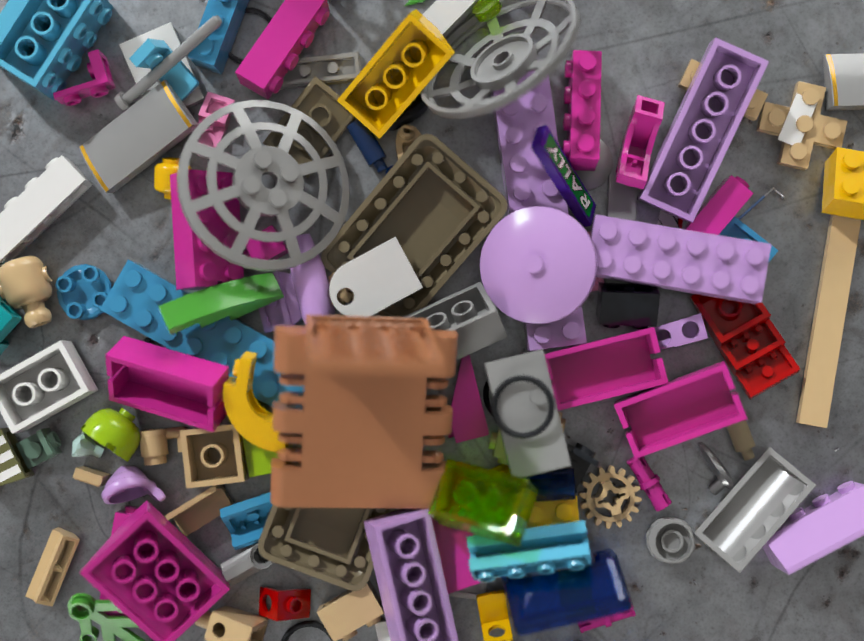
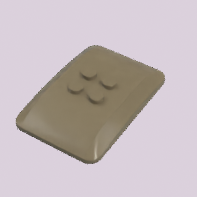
[321,134,508,317]
[258,443,396,591]

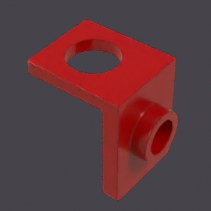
[259,586,311,621]

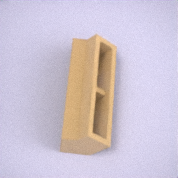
[25,527,80,607]

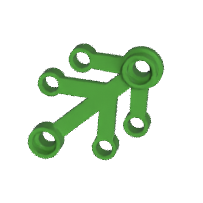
[67,593,154,641]

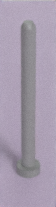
[114,15,222,111]

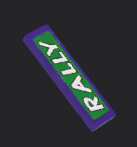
[531,124,596,227]

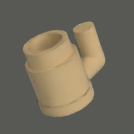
[140,426,186,466]

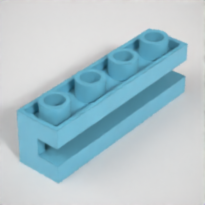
[467,521,592,583]

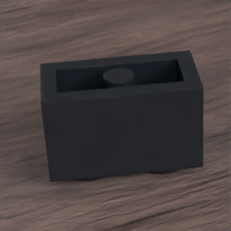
[596,283,660,329]

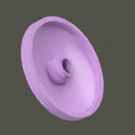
[480,206,597,324]

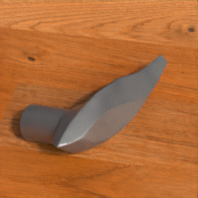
[698,442,733,495]

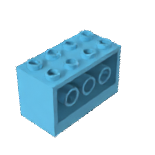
[0,0,114,100]

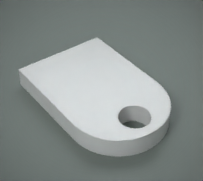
[329,237,423,317]

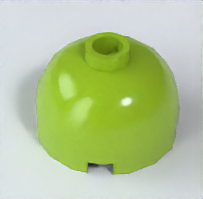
[81,408,140,462]

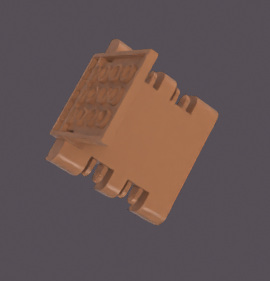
[270,315,458,509]

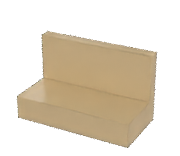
[165,484,234,536]

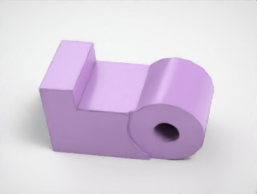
[654,313,708,350]

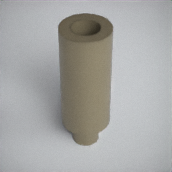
[726,420,756,461]

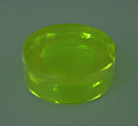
[472,0,502,22]

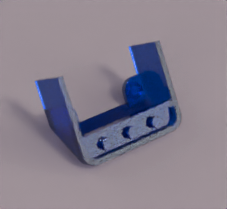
[501,548,633,635]

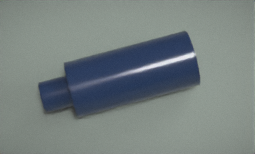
[347,119,388,174]

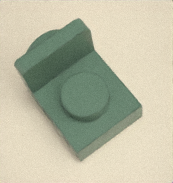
[16,428,62,469]

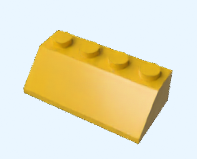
[337,9,455,139]

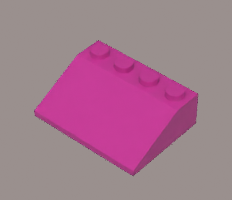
[80,500,230,641]

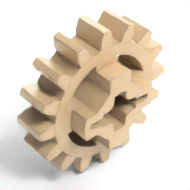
[578,465,642,529]

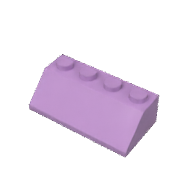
[762,481,864,575]

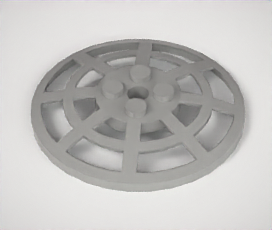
[420,0,580,119]
[177,100,350,271]

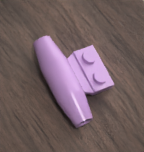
[259,233,336,333]

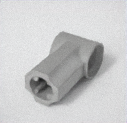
[220,543,274,586]

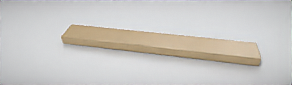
[796,214,861,428]

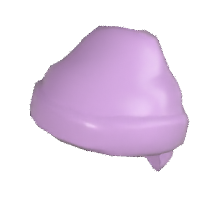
[101,465,166,504]

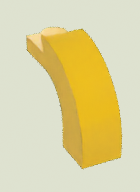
[223,351,289,453]

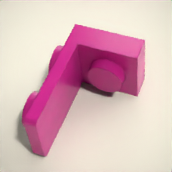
[53,49,116,106]

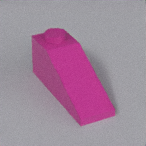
[448,354,490,443]

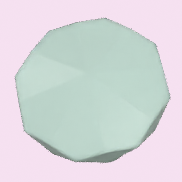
[72,431,105,458]

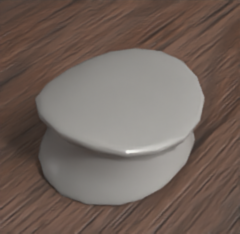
[646,517,695,564]

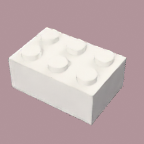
[0,340,98,434]

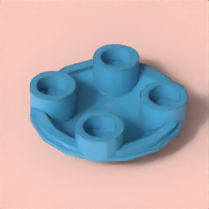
[55,264,112,320]

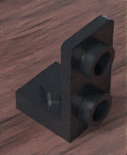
[551,442,600,488]

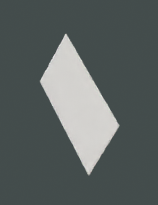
[778,93,817,145]

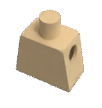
[195,606,269,641]

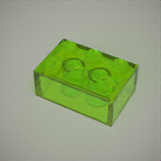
[428,459,539,547]

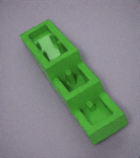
[158,272,284,335]

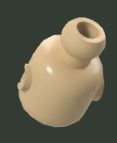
[0,256,53,328]

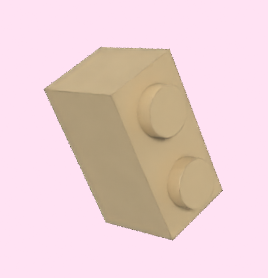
[317,580,384,641]

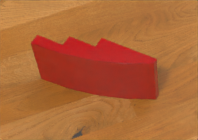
[690,294,800,399]

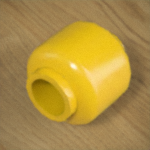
[154,157,191,199]

